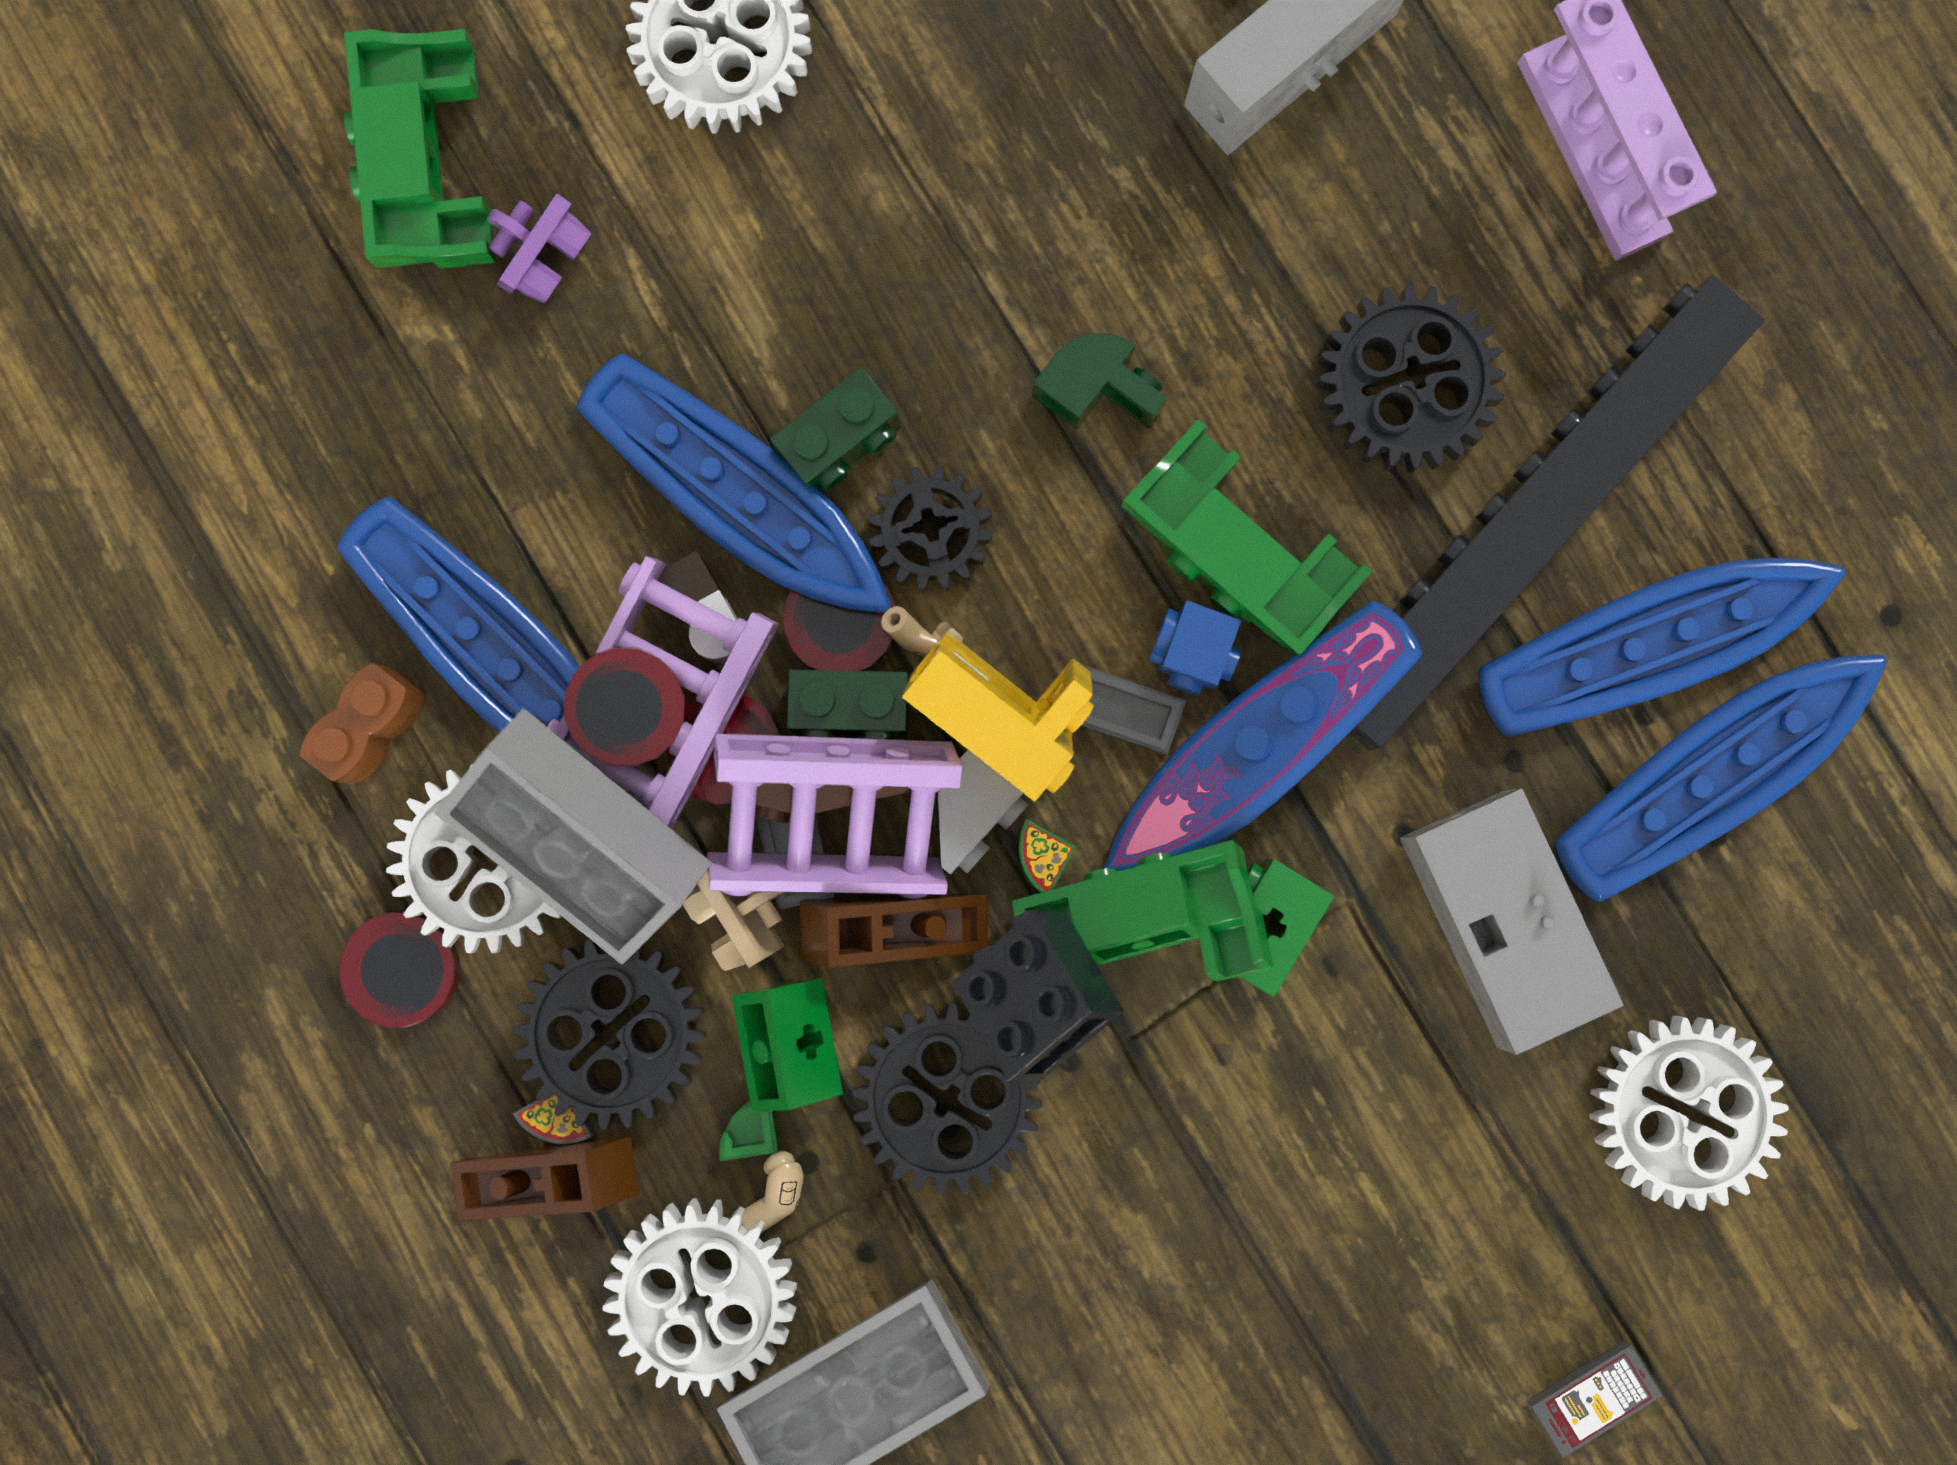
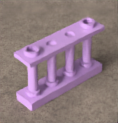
[1517,0,1717,262]
[547,556,779,829]
[707,734,962,899]

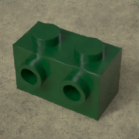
[770,367,901,492]
[787,670,909,740]

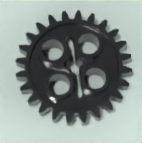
[1315,284,1506,473]
[512,940,707,1130]
[852,1001,1042,1196]

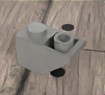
[938,750,1029,874]

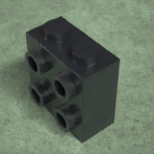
[952,909,1124,1082]

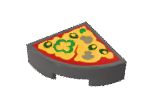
[513,1094,595,1144]

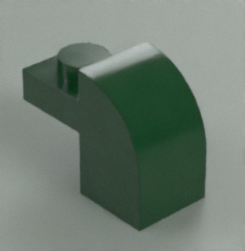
[1032,333,1168,430]

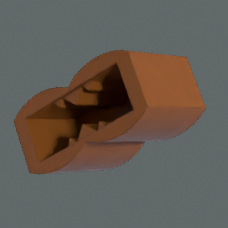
[300,663,426,784]

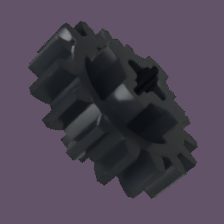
[868,466,993,593]

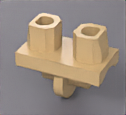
[683,870,785,971]

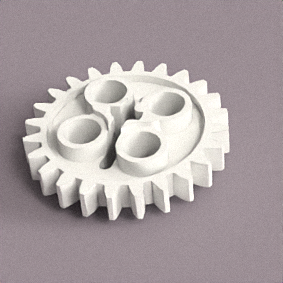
[626,0,812,134]
[386,765,561,953]
[1589,1016,1789,1211]
[603,1198,797,1397]

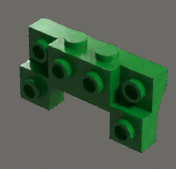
[344,29,496,269]
[1121,419,1373,656]
[1012,840,1274,982]

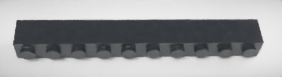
[1350,275,1765,751]

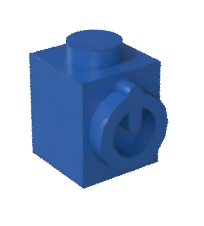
[1149,600,1241,695]

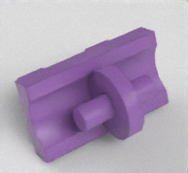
[486,194,592,303]

